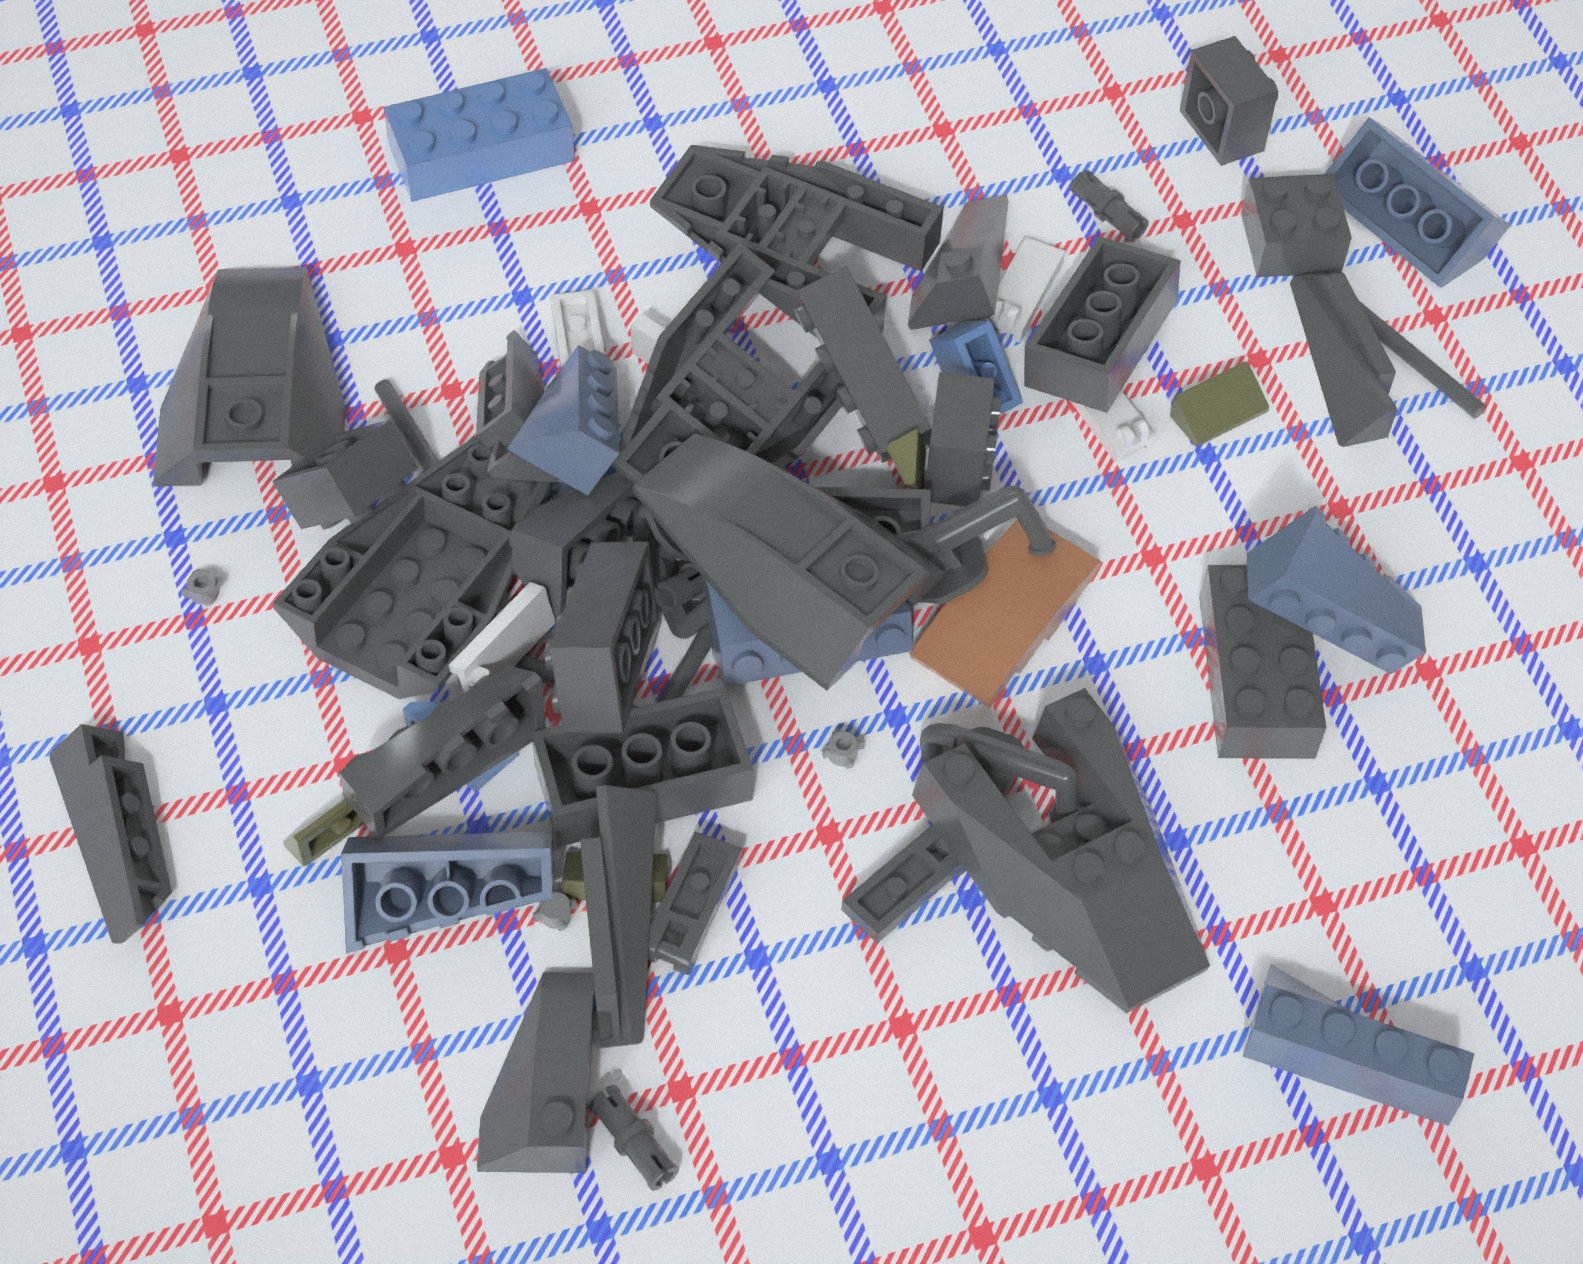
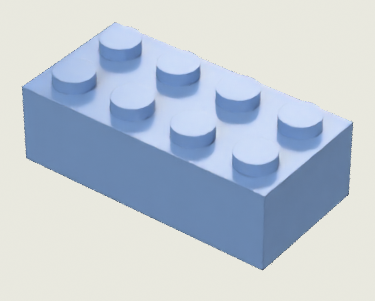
[383,68,575,202]

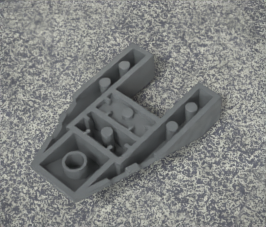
[650,145,944,338]
[611,242,842,484]
[912,688,1210,1014]

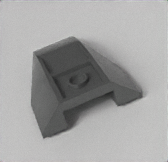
[153,267,345,487]
[632,433,945,691]
[273,436,553,699]

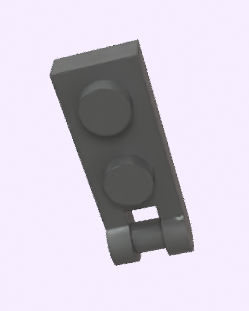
[841,824,966,943]
[648,831,742,975]

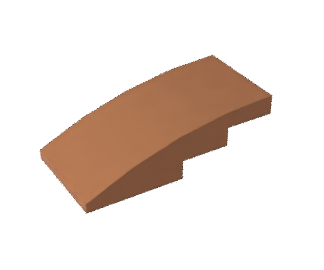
[908,520,1102,709]

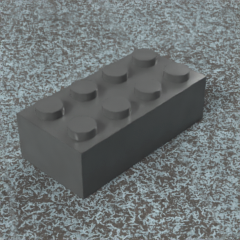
[1024,236,1181,413]
[545,542,660,733]
[1199,565,1327,759]
[531,687,753,847]

